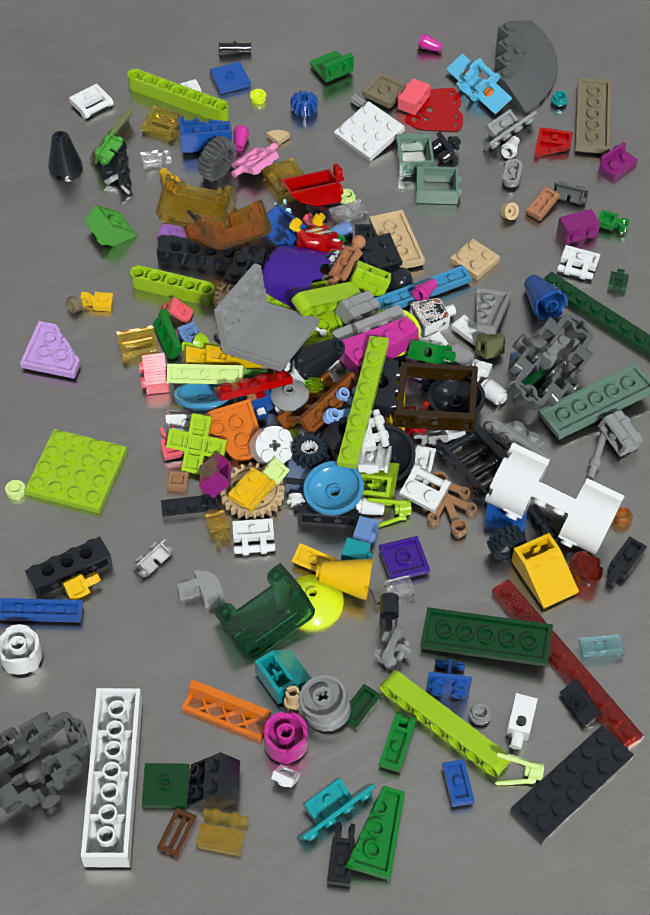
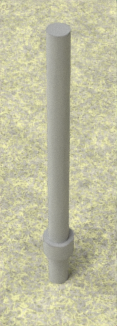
[586,413,613,481]

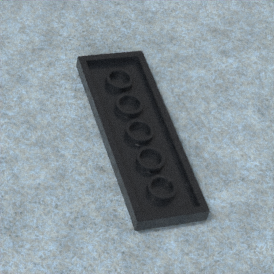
[510,725,634,843]

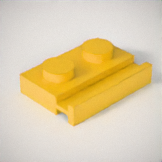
[228,467,275,513]

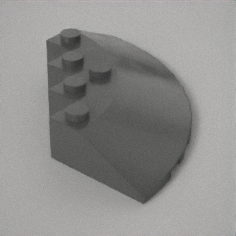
[494,20,558,115]

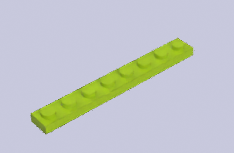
[337,336,389,469]

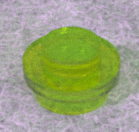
[305,377,324,393]

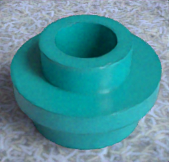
[551,91,568,106]

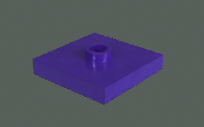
[379,536,430,582]

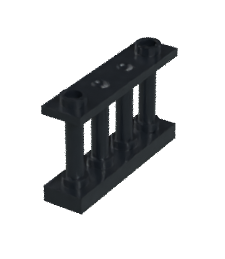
[436,421,509,505]

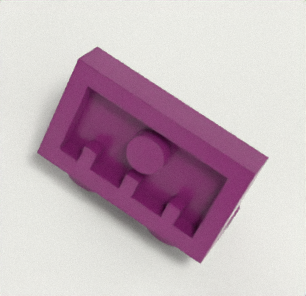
[599,142,638,180]

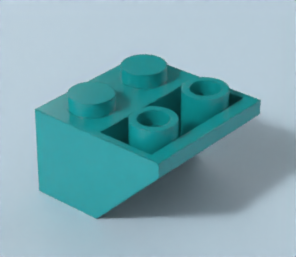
[255,650,312,705]

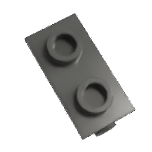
[553,182,589,205]

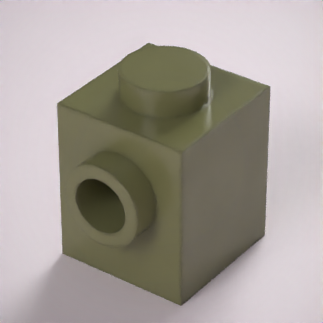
[475,332,505,359]

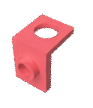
[160,297,193,324]

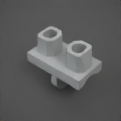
[374,627,412,671]

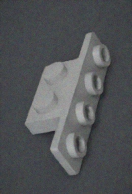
[483,109,537,151]
[333,305,406,340]
[482,414,551,460]

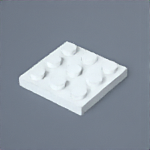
[334,101,405,162]

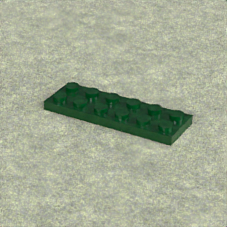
[420,607,553,667]

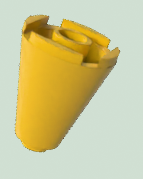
[315,559,373,600]

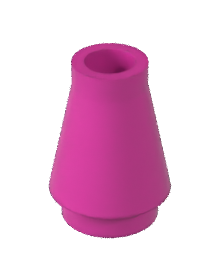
[418,34,443,53]
[233,125,250,151]
[413,278,438,301]

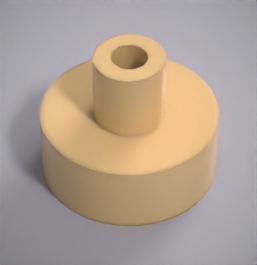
[501,202,519,220]

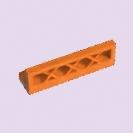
[182,679,271,742]

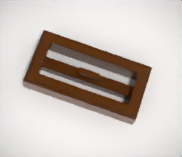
[157,807,197,859]

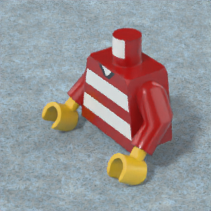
[289,213,343,252]

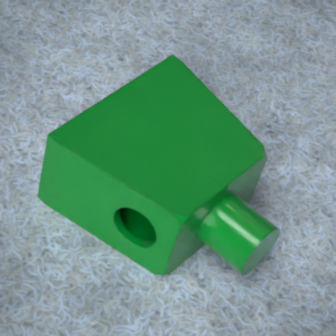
[407,339,456,365]

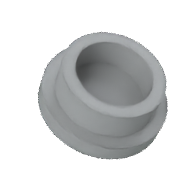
[469,704,491,725]

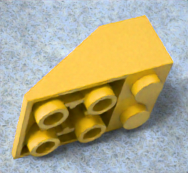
[511,533,579,609]

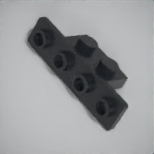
[102,136,132,194]

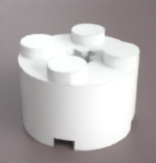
[249,426,293,466]
[0,624,43,675]

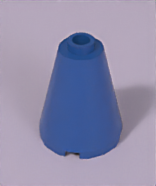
[524,275,568,321]

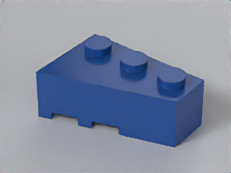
[178,116,232,153]

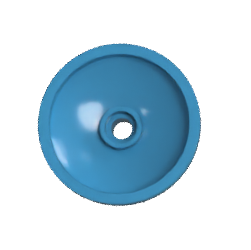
[174,384,228,412]
[304,461,364,515]

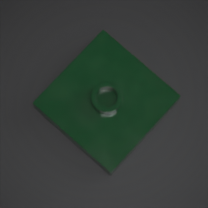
[142,763,190,809]

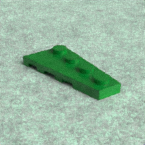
[345,785,405,880]

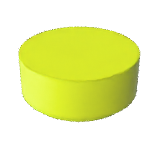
[250,89,266,104]

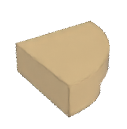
[266,130,290,145]

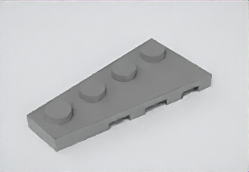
[476,286,512,334]

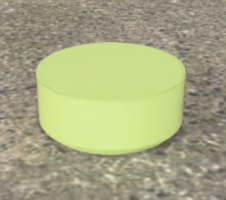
[5,480,25,500]

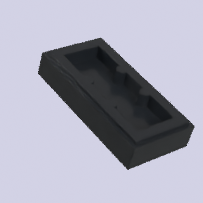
[559,679,603,727]

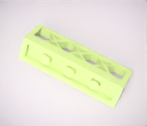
[167,364,247,385]

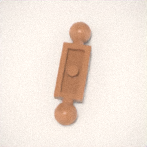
[327,235,366,286]

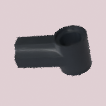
[379,592,399,630]

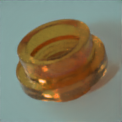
[613,507,633,527]

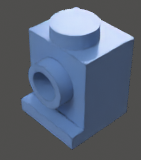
[177,321,200,344]
[353,516,379,543]

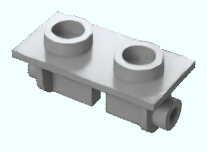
[132,539,173,578]

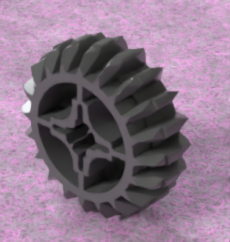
[197,136,237,182]

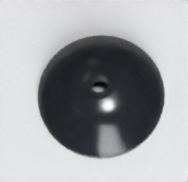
[427,380,485,415]
[372,425,416,482]

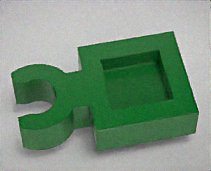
[598,209,630,232]

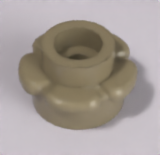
[65,296,82,313]

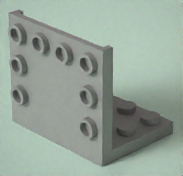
[214,263,319,372]

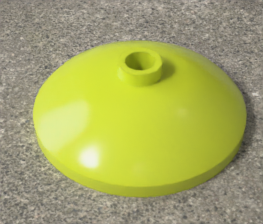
[282,574,344,631]

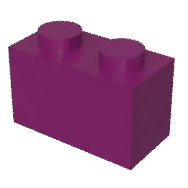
[557,209,600,244]
[199,451,231,498]

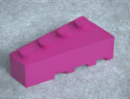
[339,317,419,380]

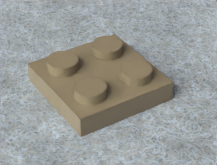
[362,73,406,109]

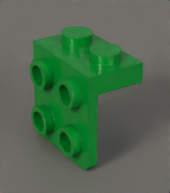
[310,51,354,82]

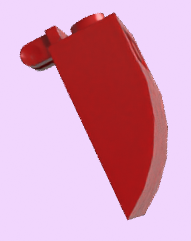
[280,163,344,206]

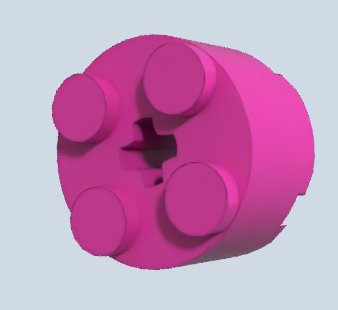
[264,712,308,765]

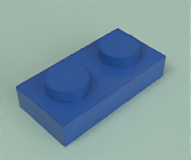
[442,759,475,807]

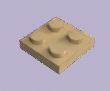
[450,239,500,281]

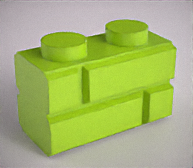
[349,260,391,297]

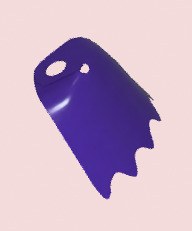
[262,245,337,311]

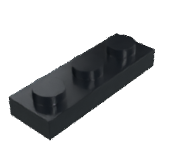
[298,505,359,528]

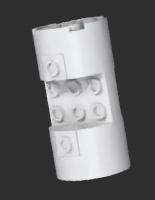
[485,443,624,555]

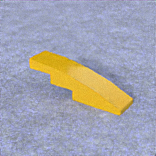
[184,345,263,369]

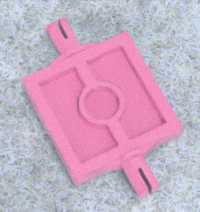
[231,142,279,178]

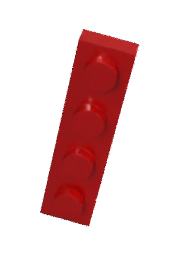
[214,370,293,401]

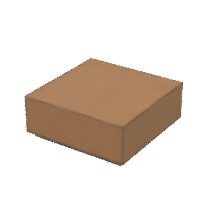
[167,471,189,492]

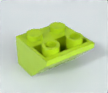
[357,463,399,500]

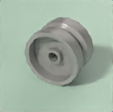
[299,675,351,732]

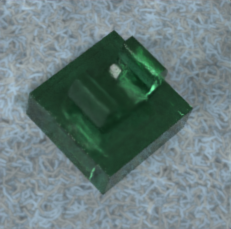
[608,269,629,292]

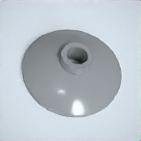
[271,379,309,412]

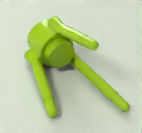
[367,498,412,527]

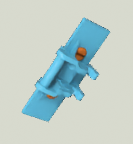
[446,53,512,114]

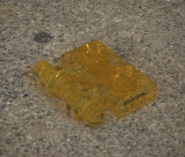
[195,808,249,856]

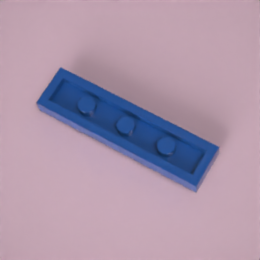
[0,598,83,623]

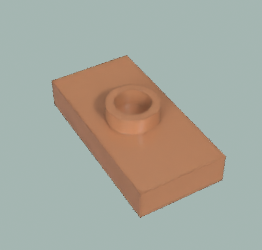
[526,187,560,221]

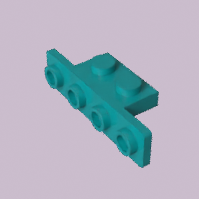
[297,778,376,841]

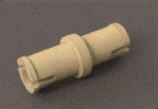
[284,686,301,715]

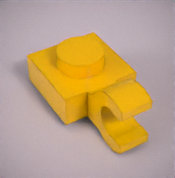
[80,292,114,312]
[62,572,101,600]

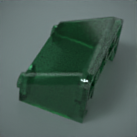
[212,563,315,660]

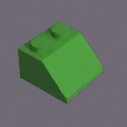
[84,205,137,246]

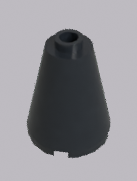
[48,131,83,179]
[292,337,345,382]

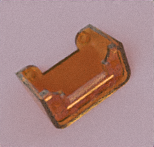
[183,199,272,251]

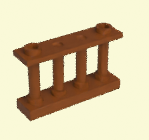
[275,371,358,434]

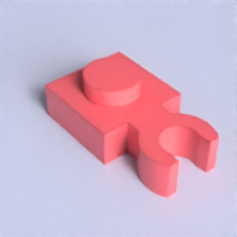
[160,425,184,461]

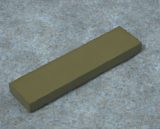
[90,109,132,164]

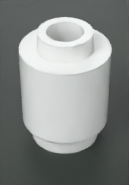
[481,379,508,405]

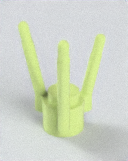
[495,752,544,786]

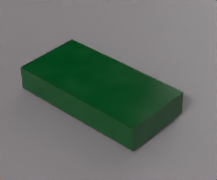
[346,684,382,730]

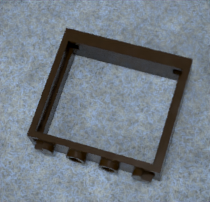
[396,362,478,432]

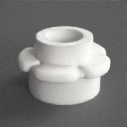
[286,493,306,509]

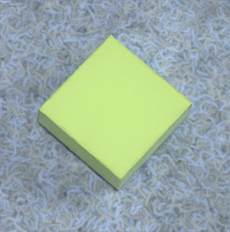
[261,457,290,485]

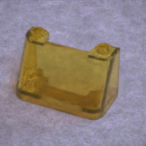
[155,174,237,232]

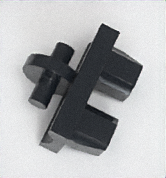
[432,131,461,164]

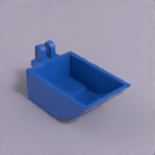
[251,205,306,251]

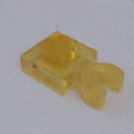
[205,510,231,546]

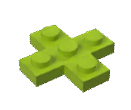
[166,413,228,475]

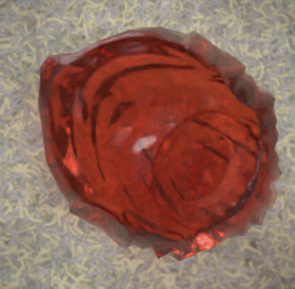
[569,551,604,587]

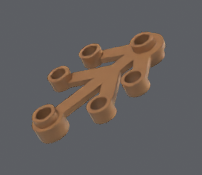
[422,471,477,537]

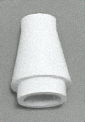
[501,136,520,159]
[354,496,384,516]

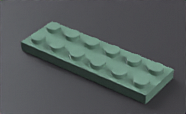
[538,363,650,440]

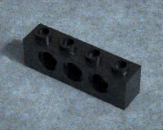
[25,536,113,599]

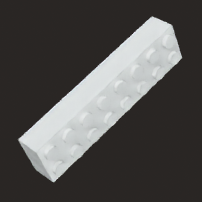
[81,688,143,867]

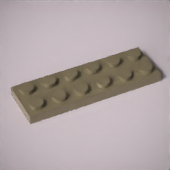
[575,78,611,154]

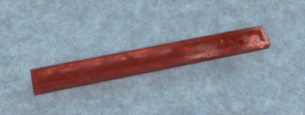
[492,579,644,749]

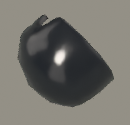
[388,267,414,291]

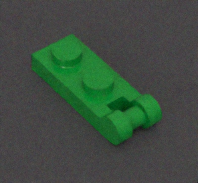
[153,309,182,360]
[379,711,417,773]

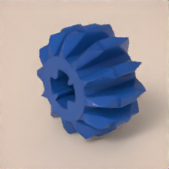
[290,90,318,117]

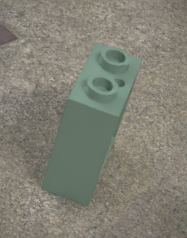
[396,133,434,176]
[416,166,462,204]

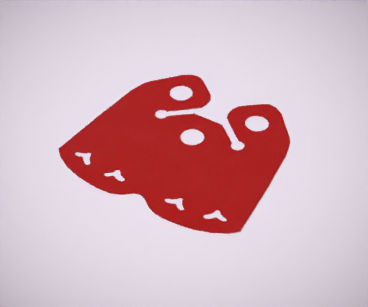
[405,88,463,131]

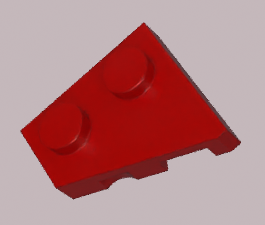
[534,127,573,158]

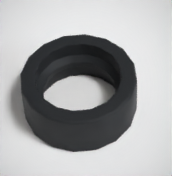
[323,421,346,456]

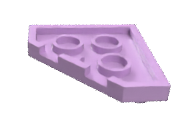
[20,321,80,379]

